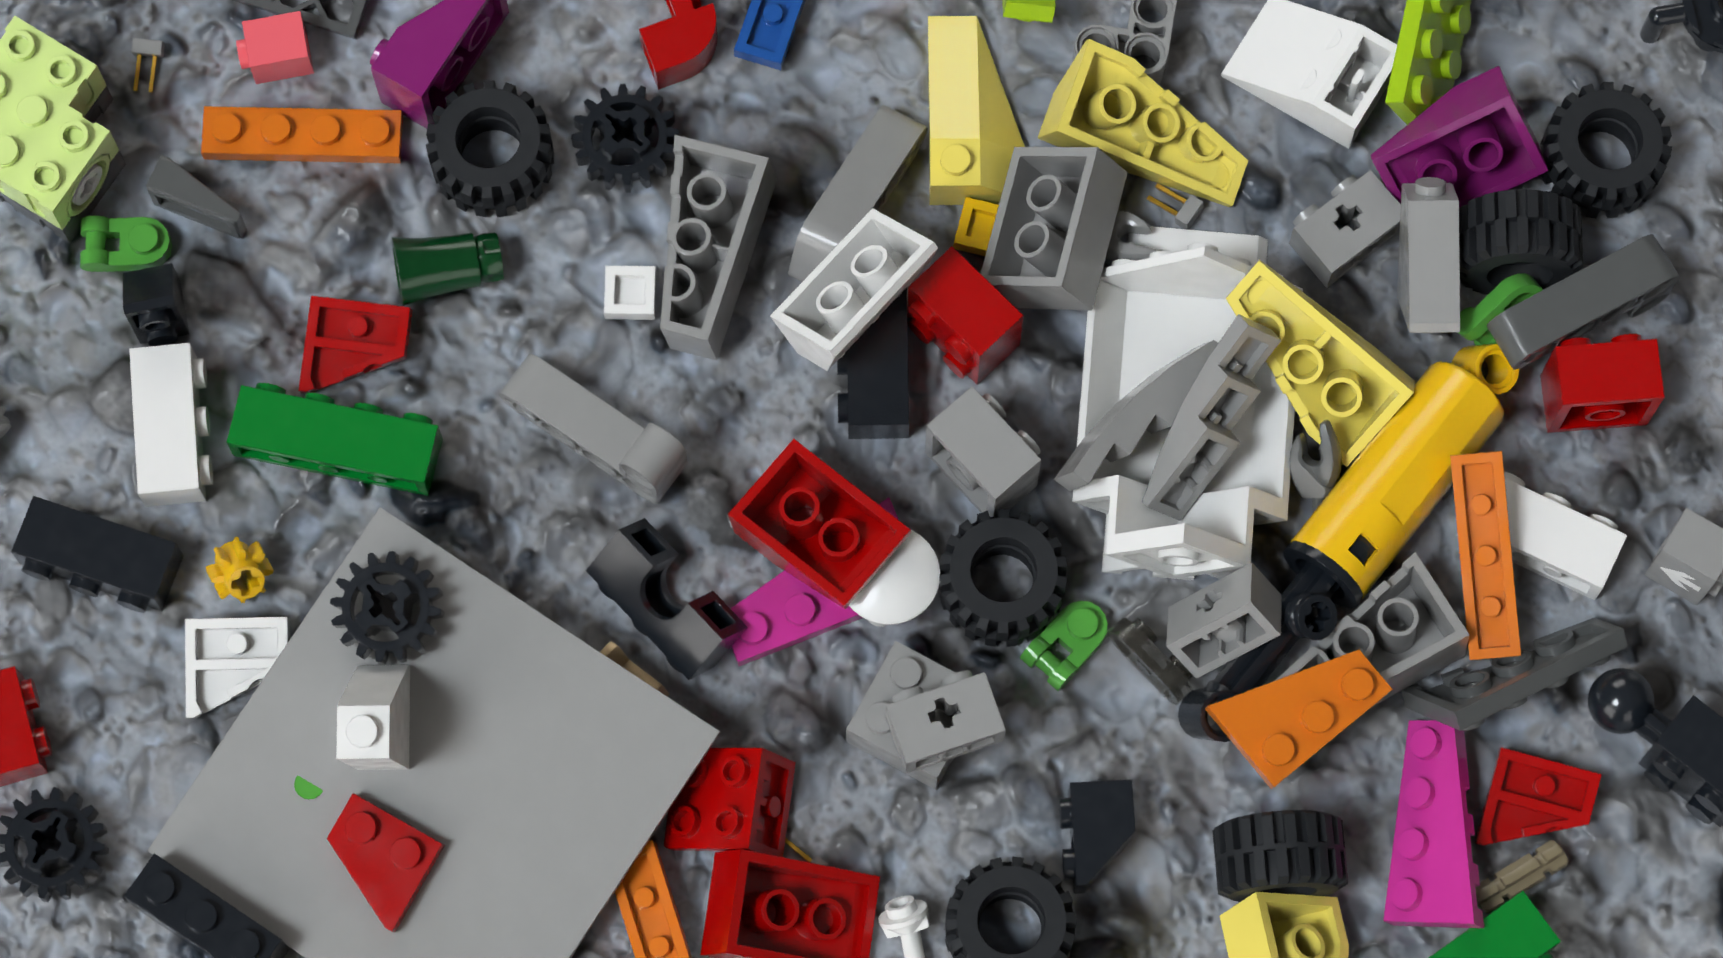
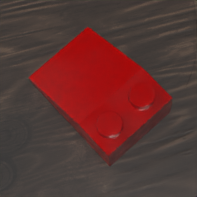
[728,439,911,609]
[700,849,880,958]

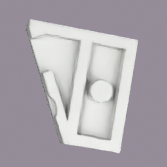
[185,617,290,718]

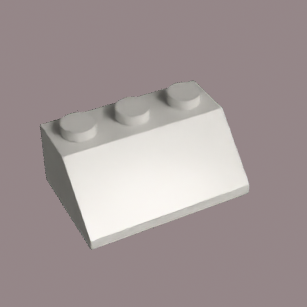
[770,208,938,371]

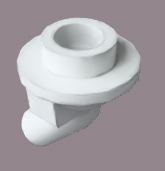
[878,895,930,958]

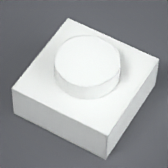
[604,265,656,320]

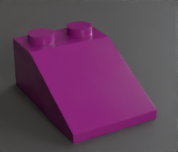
[370,0,509,129]
[1370,66,1549,208]

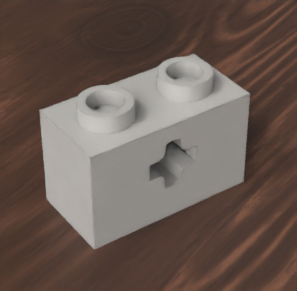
[1289,170,1401,288]
[1166,563,1282,679]
[885,670,1006,774]

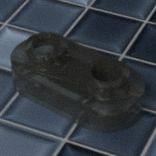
[1107,617,1193,705]

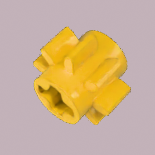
[206,537,274,603]

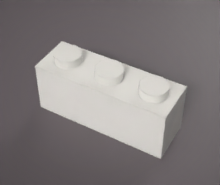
[129,343,213,507]
[1456,471,1627,600]

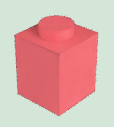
[236,11,314,84]

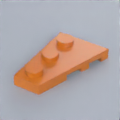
[1205,649,1393,789]

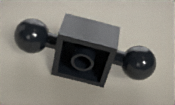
[1588,668,1723,827]

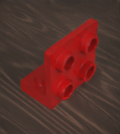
[664,748,796,857]

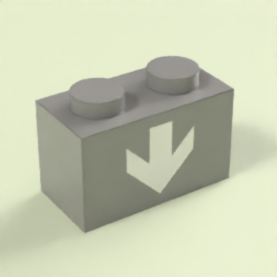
[1644,507,1723,606]

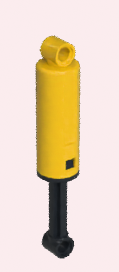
[1178,344,1519,742]

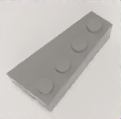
[660,135,777,361]
[1275,552,1470,707]

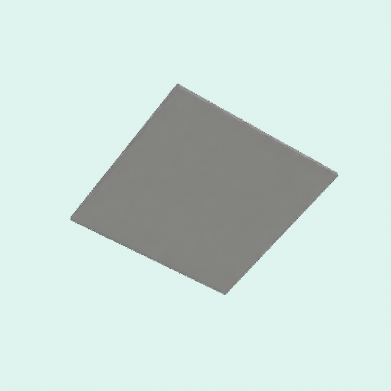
[147,507,721,958]

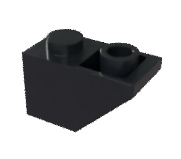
[123,263,190,346]
[1059,780,1136,894]

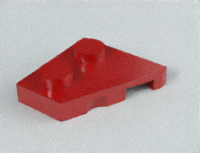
[298,296,413,394]
[1474,747,1602,846]
[327,793,445,933]

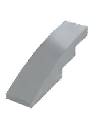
[1142,314,1281,521]
[1054,340,1218,491]

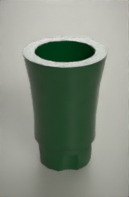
[391,233,504,306]

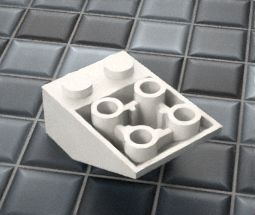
[1221,0,1397,149]

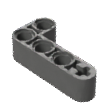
[1487,234,1680,370]

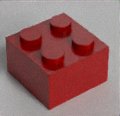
[907,246,1024,385]
[1540,334,1665,433]

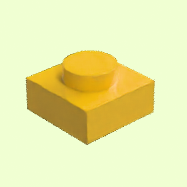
[953,197,999,256]

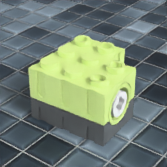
[0,16,126,243]

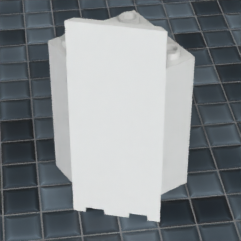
[1072,226,1303,580]

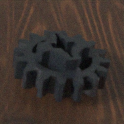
[571,84,679,193]
[330,551,445,665]
[0,787,109,902]

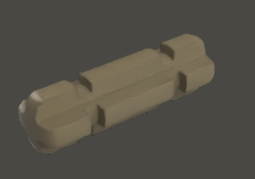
[1475,840,1569,913]

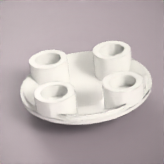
[849,530,940,627]

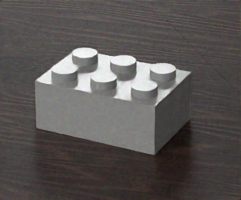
[981,147,1128,311]

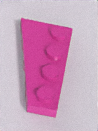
[730,497,899,666]
[1383,720,1484,928]

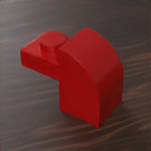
[639,0,718,90]

